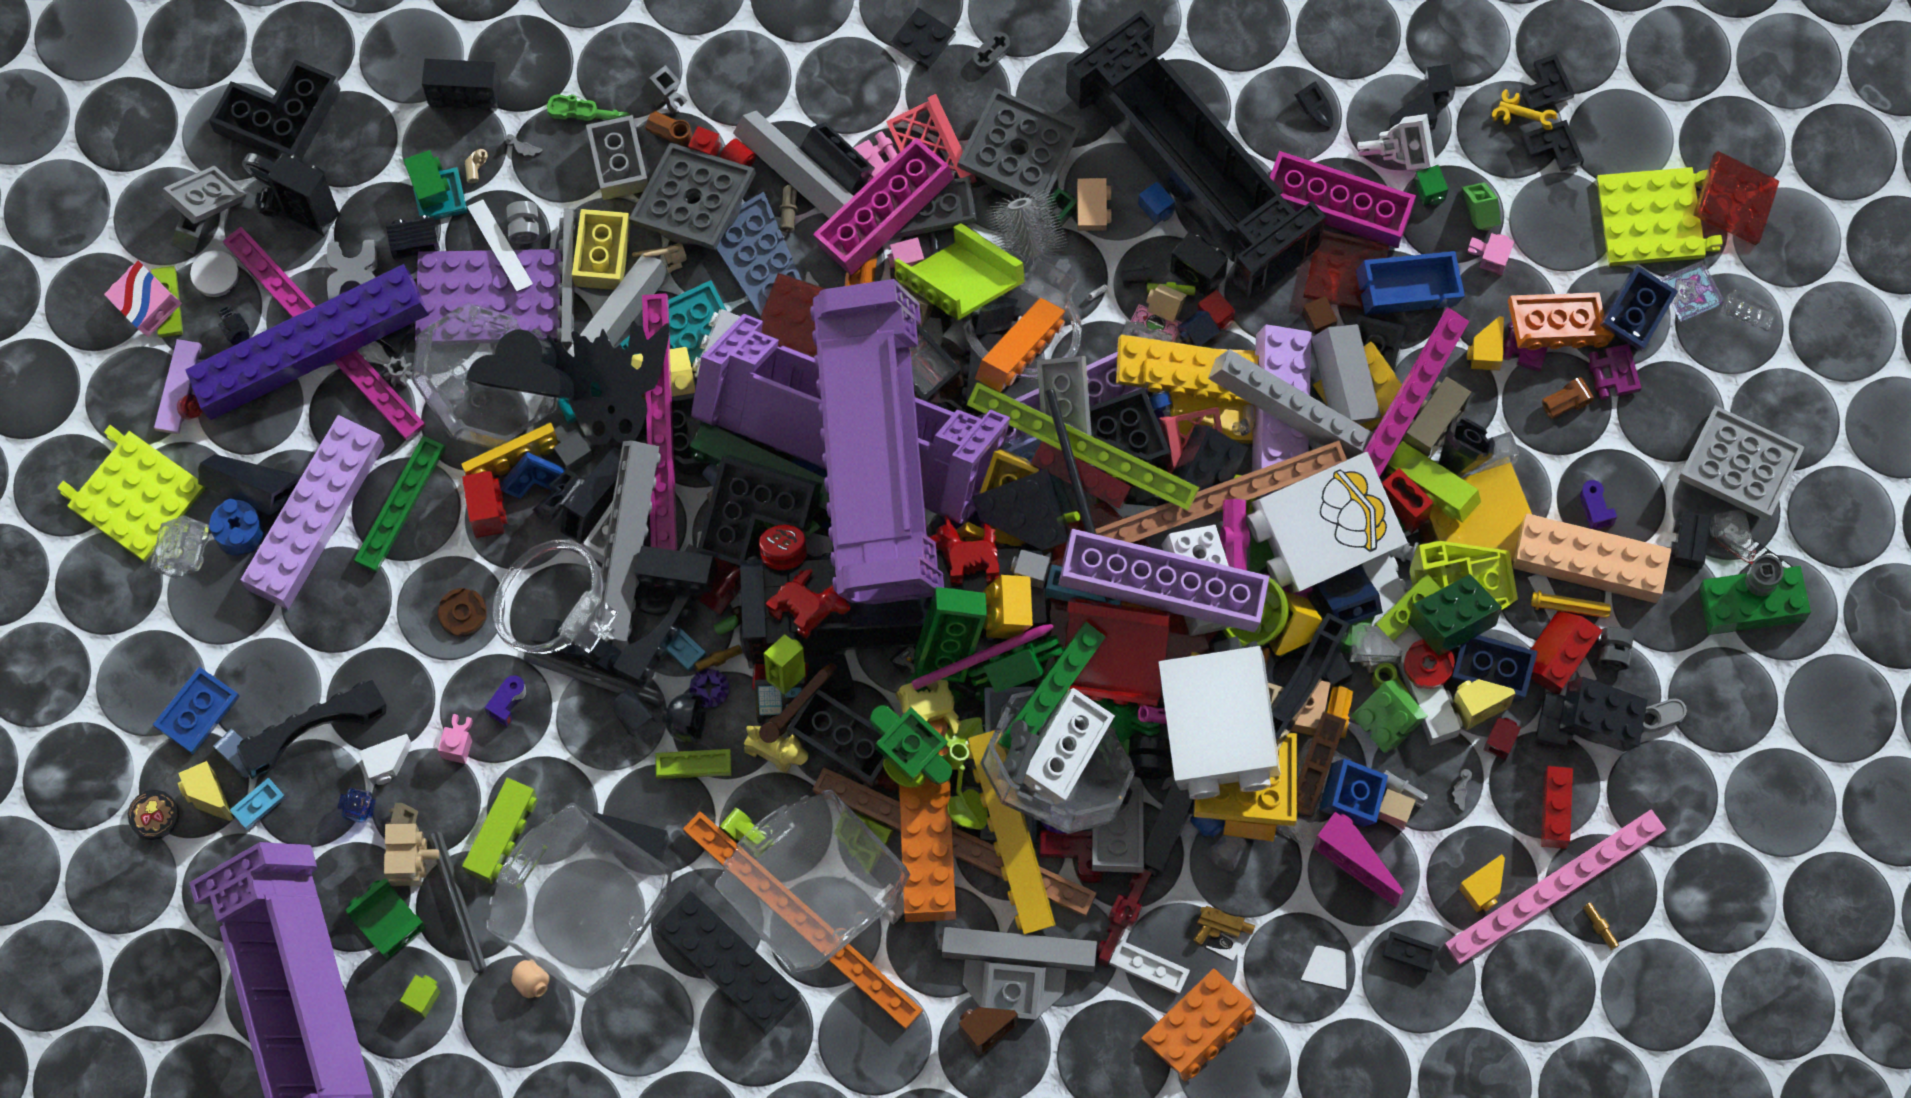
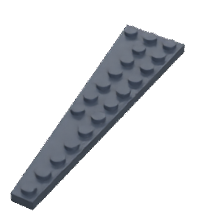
[716,192,818,358]

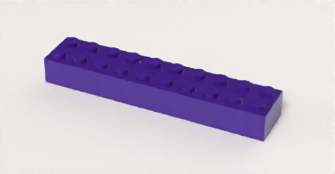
[185,264,429,420]

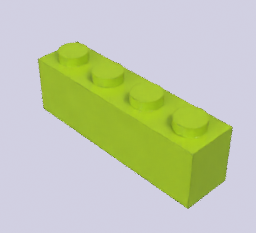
[1385,441,1481,523]
[462,777,538,884]

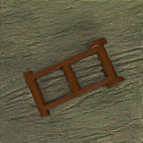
[759,663,837,743]

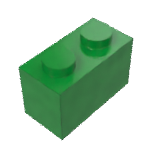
[403,150,450,210]

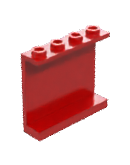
[1065,598,1172,707]

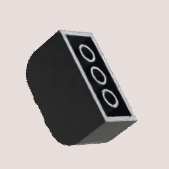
[787,688,886,788]

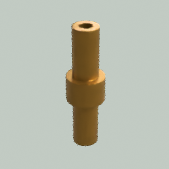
[694,644,743,672]
[1583,903,1619,951]

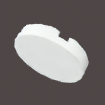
[190,250,239,297]

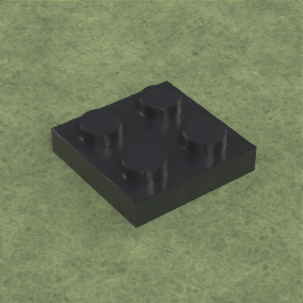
[890,7,956,70]

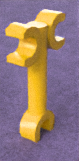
[1492,89,1558,130]

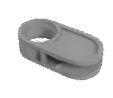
[1642,698,1687,733]

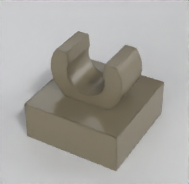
[386,803,418,824]

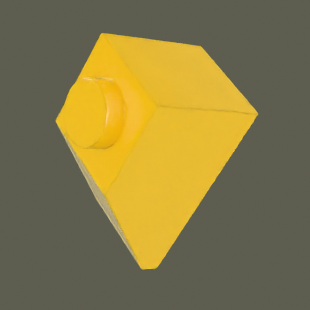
[1467,316,1504,370]
[1459,854,1505,913]

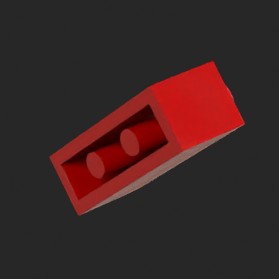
[1541,766,1573,849]

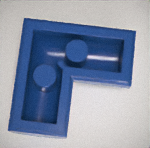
[500,452,566,499]

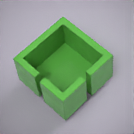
[1351,679,1428,753]

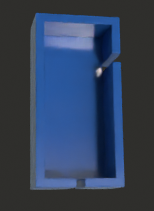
[1356,251,1465,315]

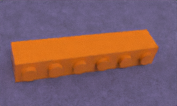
[975,297,1066,392]

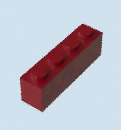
[1031,441,1133,509]

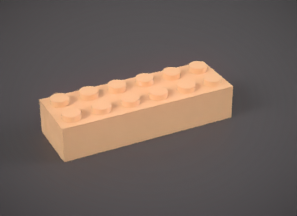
[1512,513,1671,603]

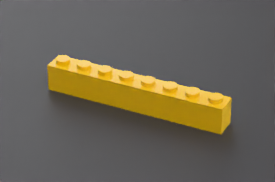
[966,730,1056,934]

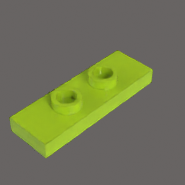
[151,266,183,338]
[1374,573,1441,643]
[655,749,732,779]

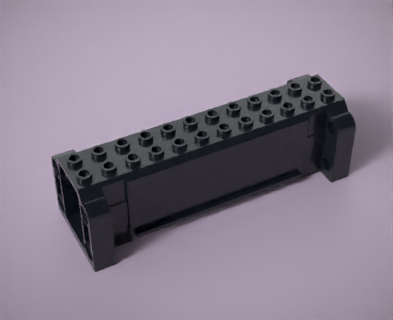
[1066,10,1326,299]
[740,543,1047,669]

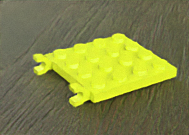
[1596,167,1723,266]
[57,425,206,562]

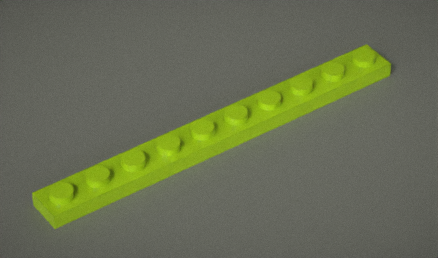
[967,382,1199,510]

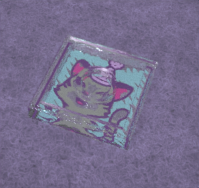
[1660,260,1725,322]

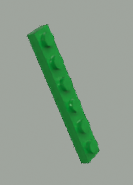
[354,436,446,573]
[997,622,1106,752]

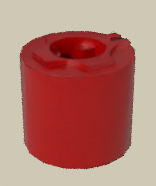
[719,138,756,167]

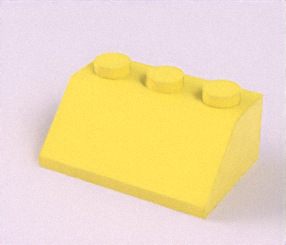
[631,347,695,401]

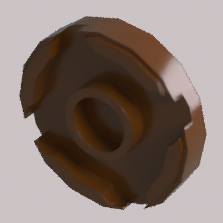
[437,588,487,637]

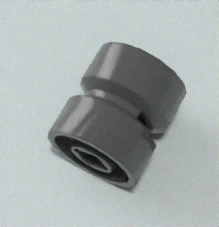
[1745,555,1784,596]
[1597,627,1634,671]

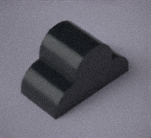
[466,329,574,401]

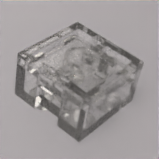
[150,516,210,579]

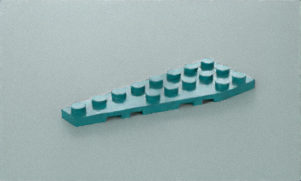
[557,280,727,424]

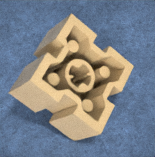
[384,824,440,886]

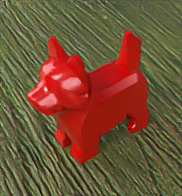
[929,515,1000,586]
[766,569,850,639]

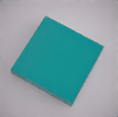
[413,167,468,220]

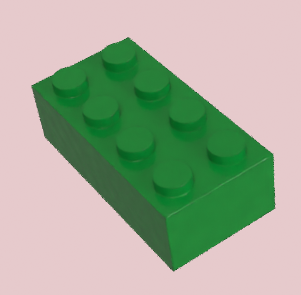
[1698,566,1811,635]
[914,587,987,682]

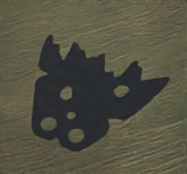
[546,321,669,445]

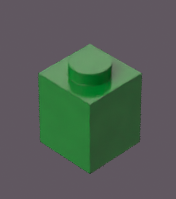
[1414,165,1448,206]

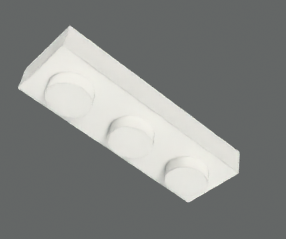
[1109,940,1190,995]

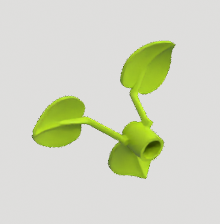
[883,717,988,830]

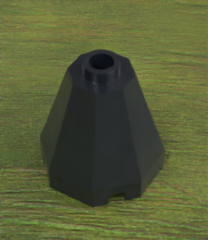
[1438,418,1495,478]

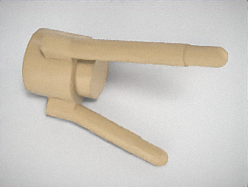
[632,243,687,273]

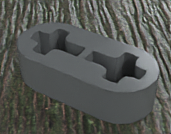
[973,32,1010,72]

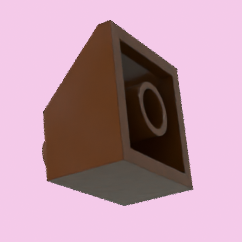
[958,1007,1018,1057]

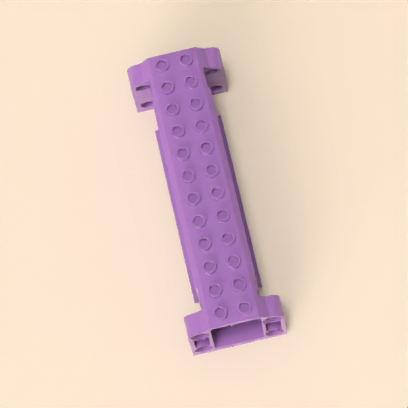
[810,279,944,604]
[691,314,1010,524]
[189,842,373,1098]

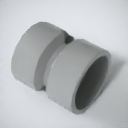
[506,201,540,244]

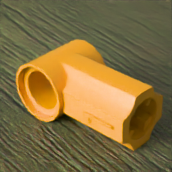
[1327,686,1353,739]

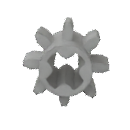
[383,356,413,387]

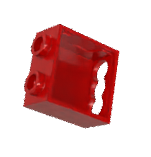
[1382,468,1434,534]

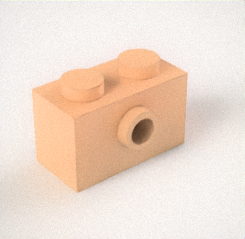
[1077,178,1111,231]
[1290,681,1330,736]

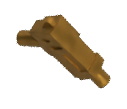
[1193,906,1255,946]

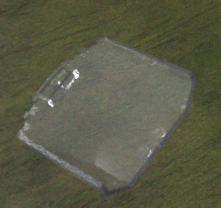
[715,789,910,973]
[487,802,673,999]

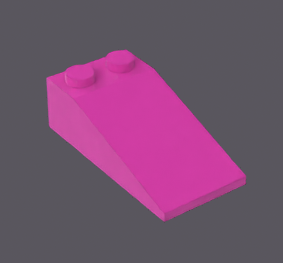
[1314,812,1404,907]

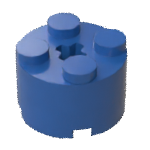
[209,499,263,556]

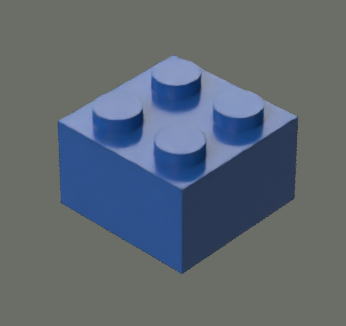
[1319,758,1388,827]

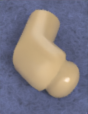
[465,149,488,183]

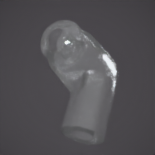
[1232,405,1256,436]

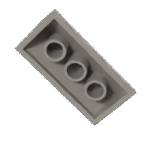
[1311,324,1381,424]

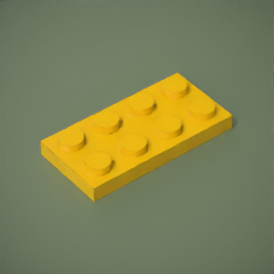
[461,422,558,476]

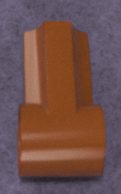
[645,111,693,148]
[1542,377,1594,419]

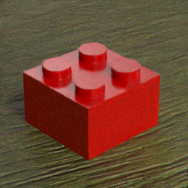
[462,471,508,538]

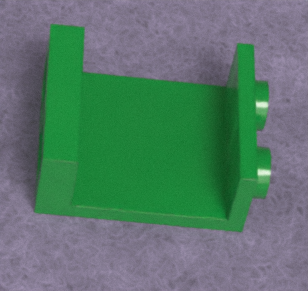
[345,878,426,961]

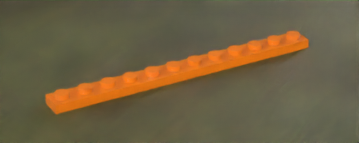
[683,811,923,1030]

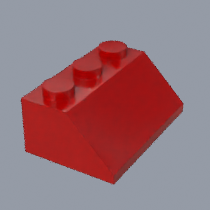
[1530,611,1603,695]

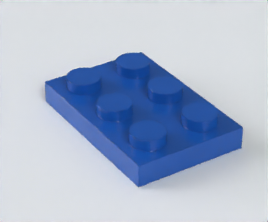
[152,666,240,755]

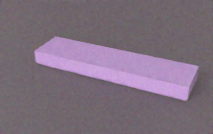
[154,339,202,435]

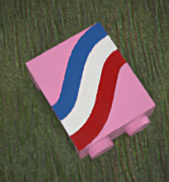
[104,260,182,337]

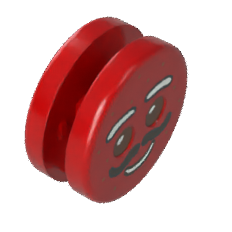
[759,525,807,570]

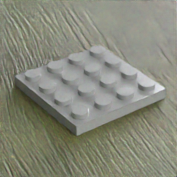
[1678,405,1804,521]

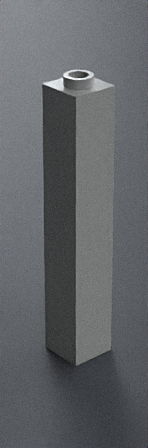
[733,111,853,219]
[567,253,669,357]
[937,927,1097,972]

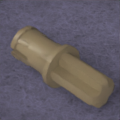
[779,185,798,233]

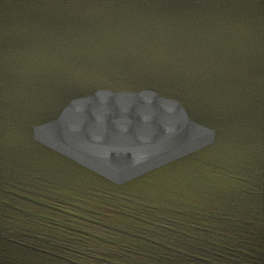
[957,88,1082,205]
[629,143,756,250]

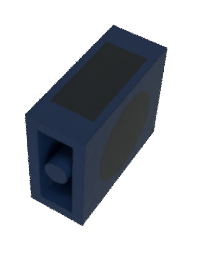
[1314,565,1383,624]

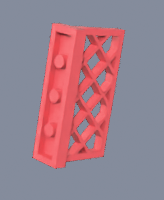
[886,94,977,184]
[1158,407,1223,474]

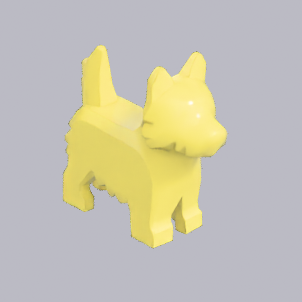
[895,680,961,734]
[744,726,808,773]

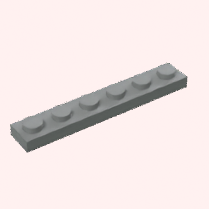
[557,209,576,351]

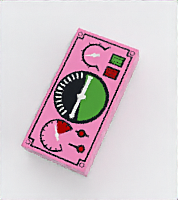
[1129,304,1182,343]

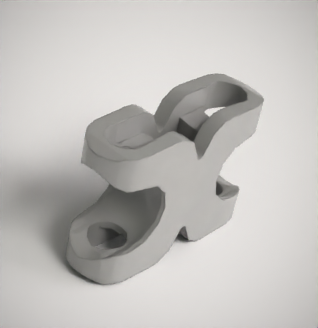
[327,239,378,300]

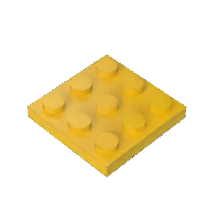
[1313,342,1402,432]

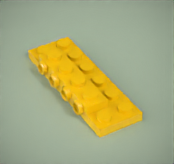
[1116,334,1259,404]

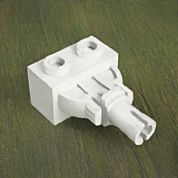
[1357,114,1435,170]

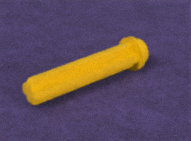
[1531,590,1611,618]

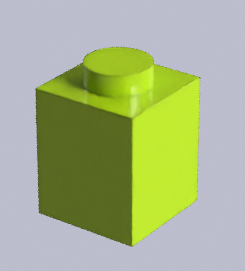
[400,974,441,1018]

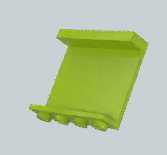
[894,223,1025,320]

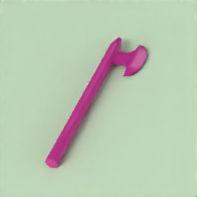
[912,624,1053,690]

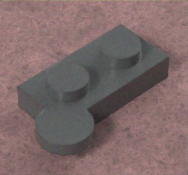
[1000,720,1039,785]

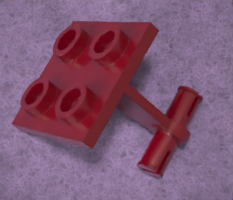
[698,558,741,616]

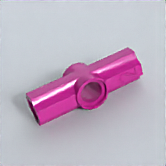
[1220,499,1250,571]

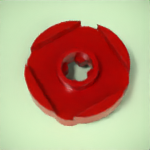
[1403,639,1455,689]

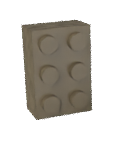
[1401,377,1471,459]

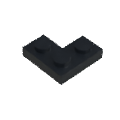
[1521,54,1575,111]
[1521,120,1584,171]

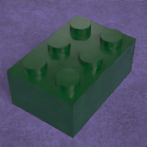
[1408,574,1502,656]

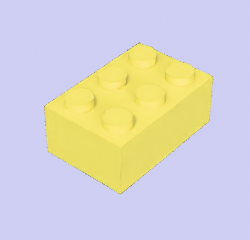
[572,209,631,290]

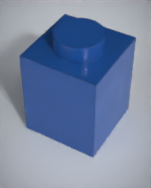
[1138,181,1175,225]

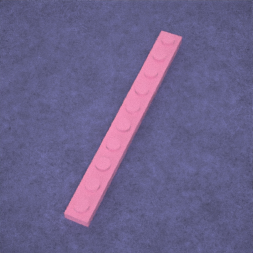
[1444,809,1666,966]

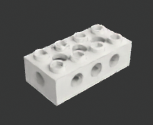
[1161,525,1233,636]
[1023,688,1114,804]

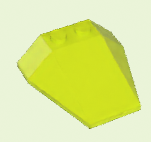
[1409,541,1518,610]

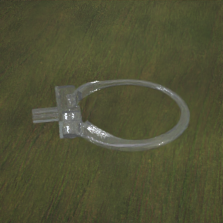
[962,257,1082,379]
[492,539,618,654]

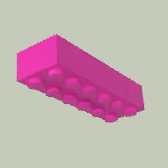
[813,138,954,275]
[1270,151,1416,248]

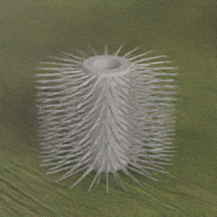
[985,190,1067,267]

